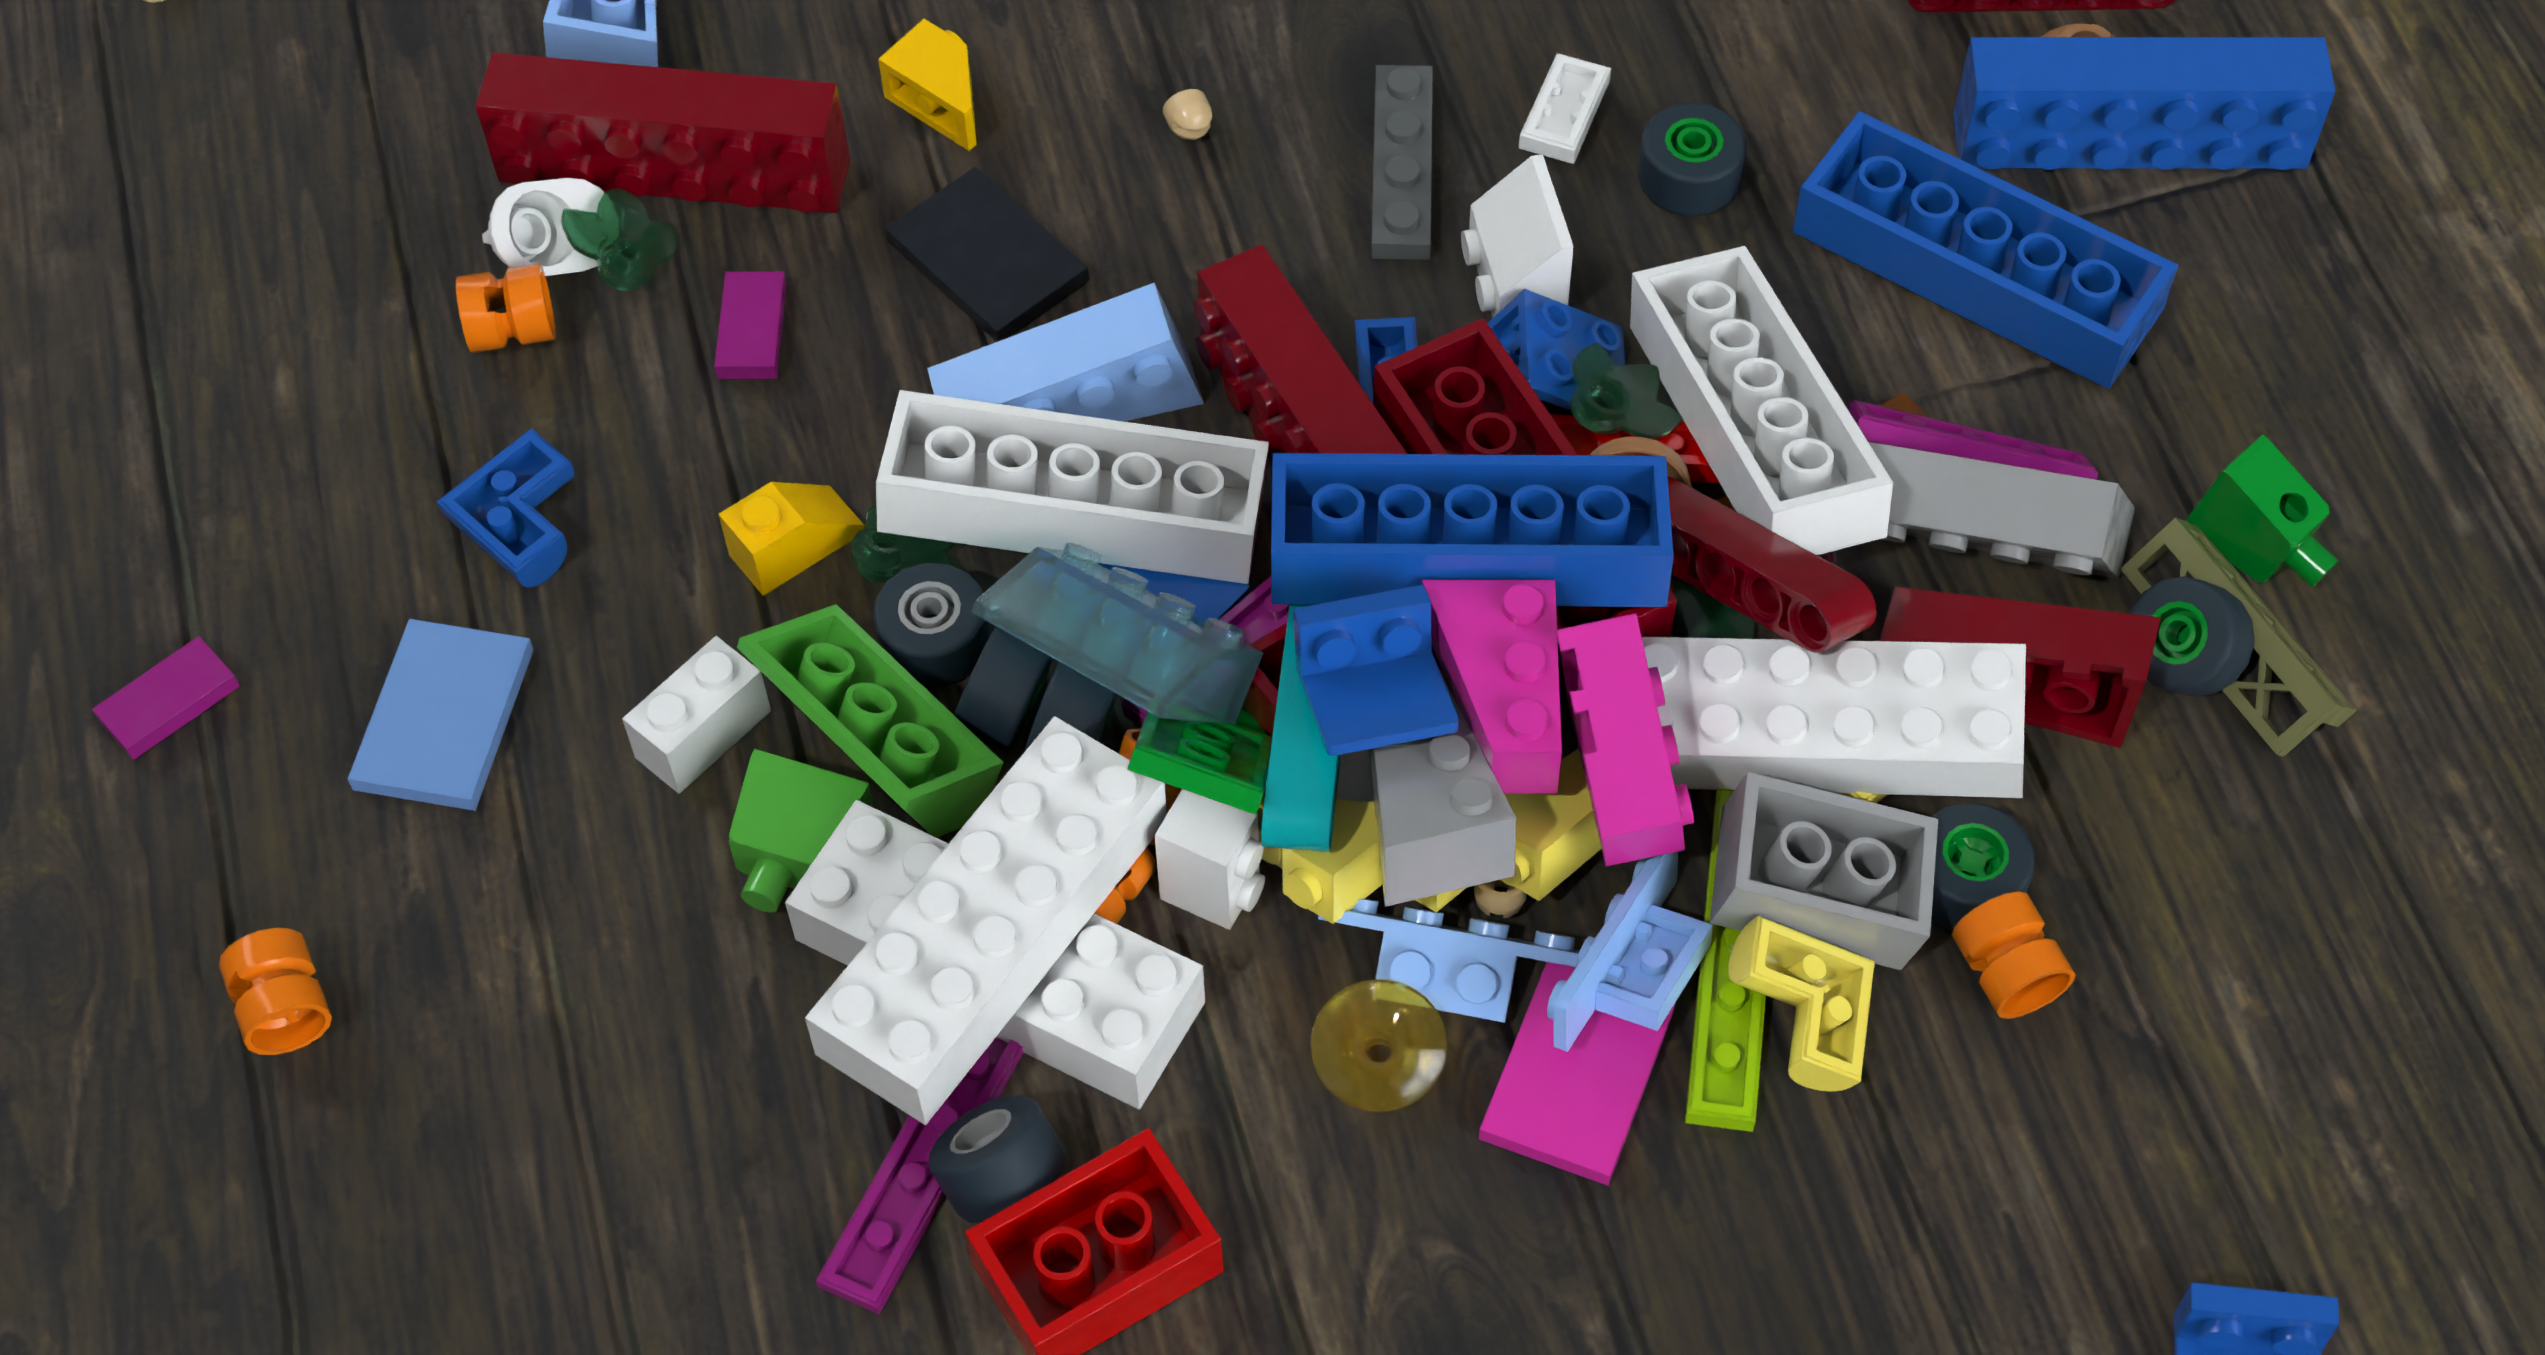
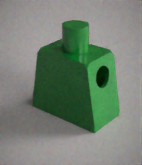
[2185,434,2339,588]

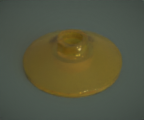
[1311,979,1447,1112]

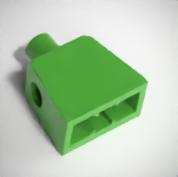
[729,749,875,913]

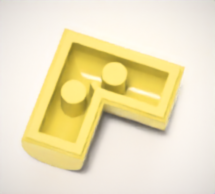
[1728,916,1875,1092]

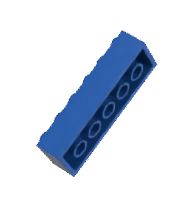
[1953,37,2335,170]
[1793,111,2178,389]
[1271,453,1674,607]

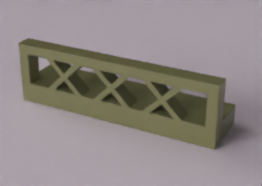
[2120,517,2357,757]

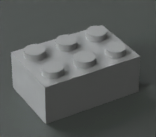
[1710,771,1938,970]

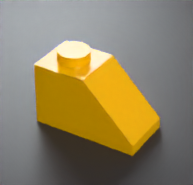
[878,18,977,151]
[718,482,866,596]

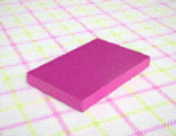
[1479,962,1676,1186]

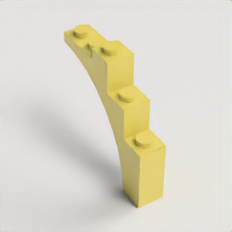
[1257,749,1602,924]

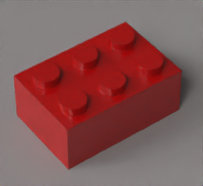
[965,1128,1224,1355]

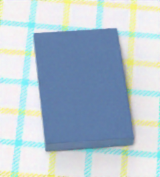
[348,619,534,811]

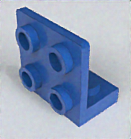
[1487,289,1629,418]
[1293,585,1459,756]
[2174,1282,2339,1355]

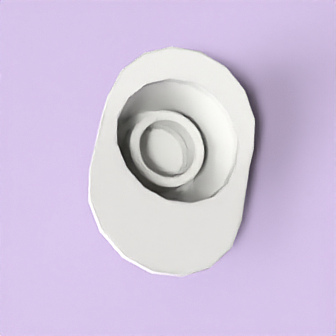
[482,178,619,276]

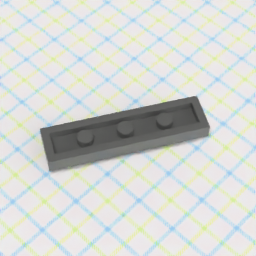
[1371,65,1433,260]

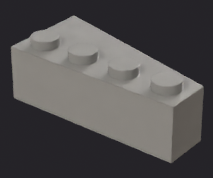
[1868,442,2135,580]
[1369,668,1516,907]

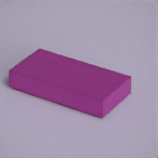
[715,271,787,379]
[92,636,240,760]

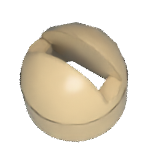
[1163,89,1212,140]
[1474,880,1527,919]

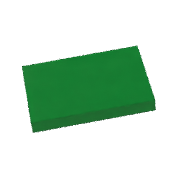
[1127,696,1272,815]

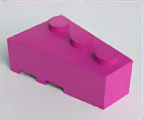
[1422,580,1562,794]
[1556,613,1694,866]

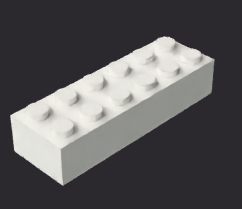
[1630,246,1893,555]
[876,390,1269,584]
[1642,637,2026,798]
[805,716,1167,1125]
[785,800,1205,1110]

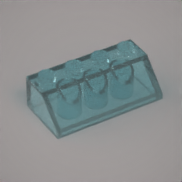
[971,542,1263,724]

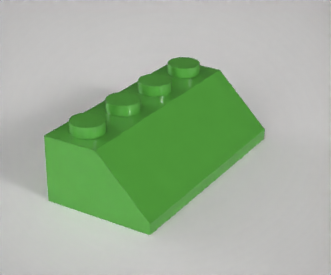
[737,604,1003,838]

